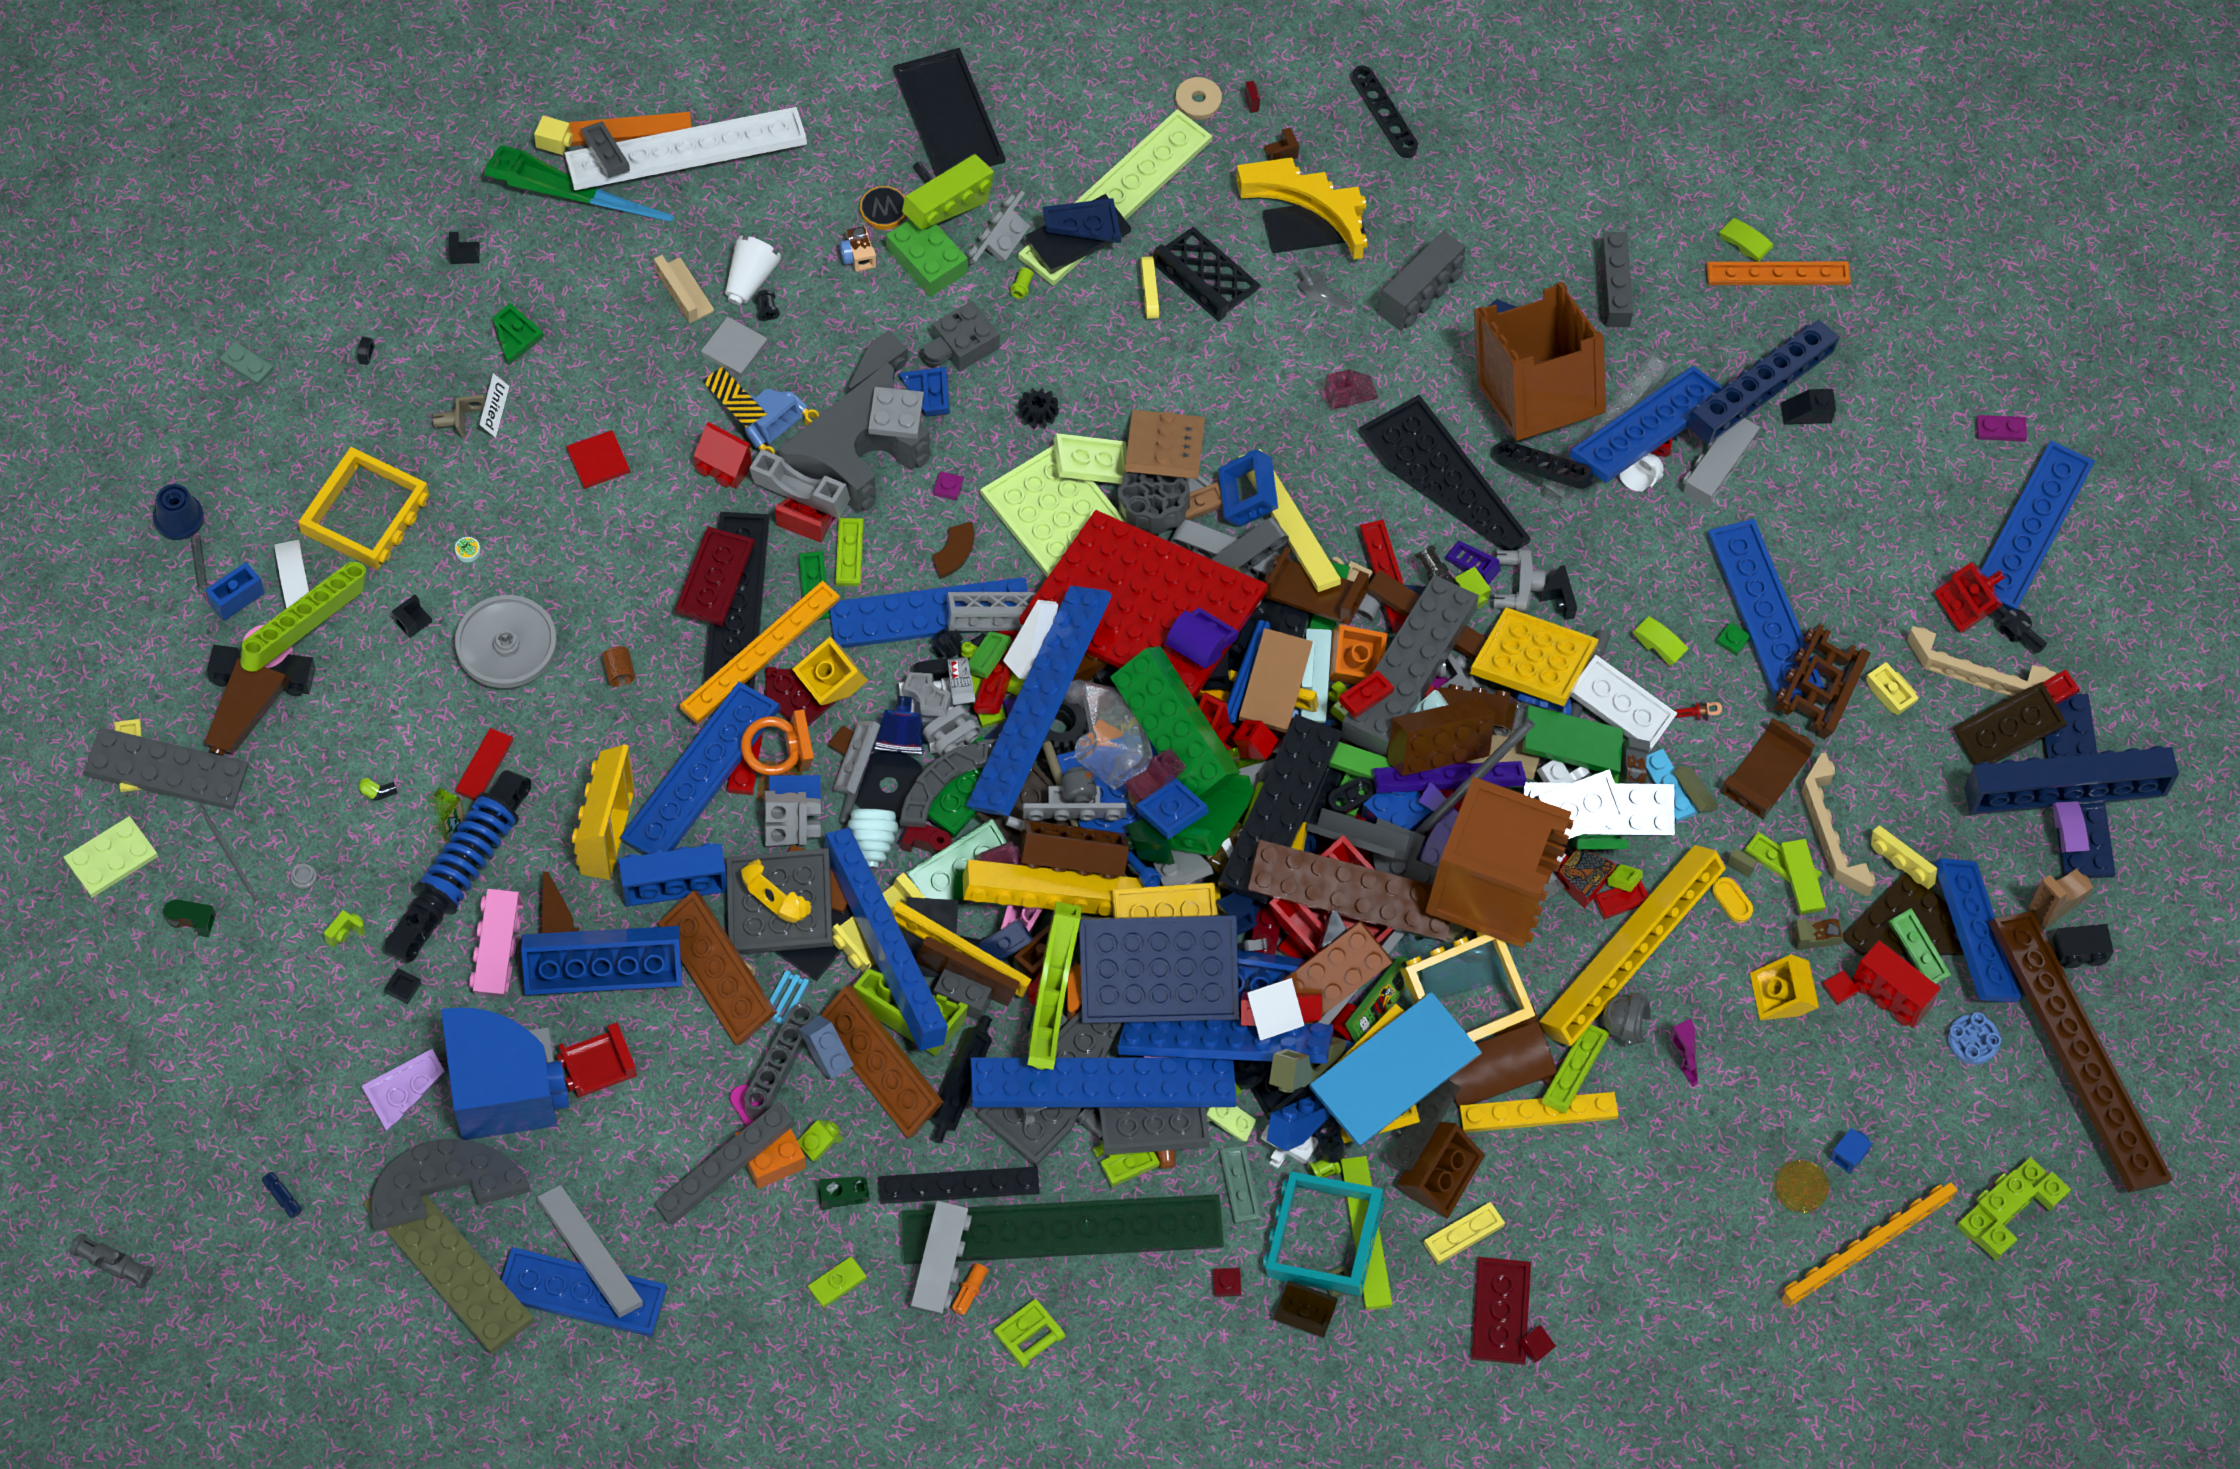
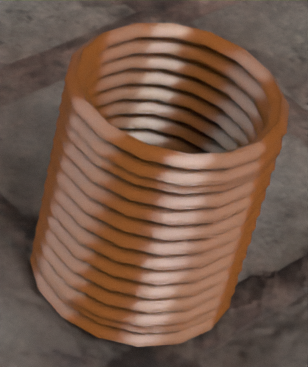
[602,646,636,687]

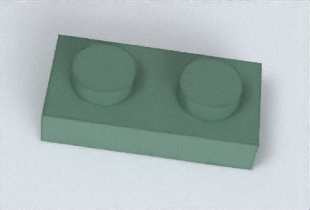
[220,342,274,387]

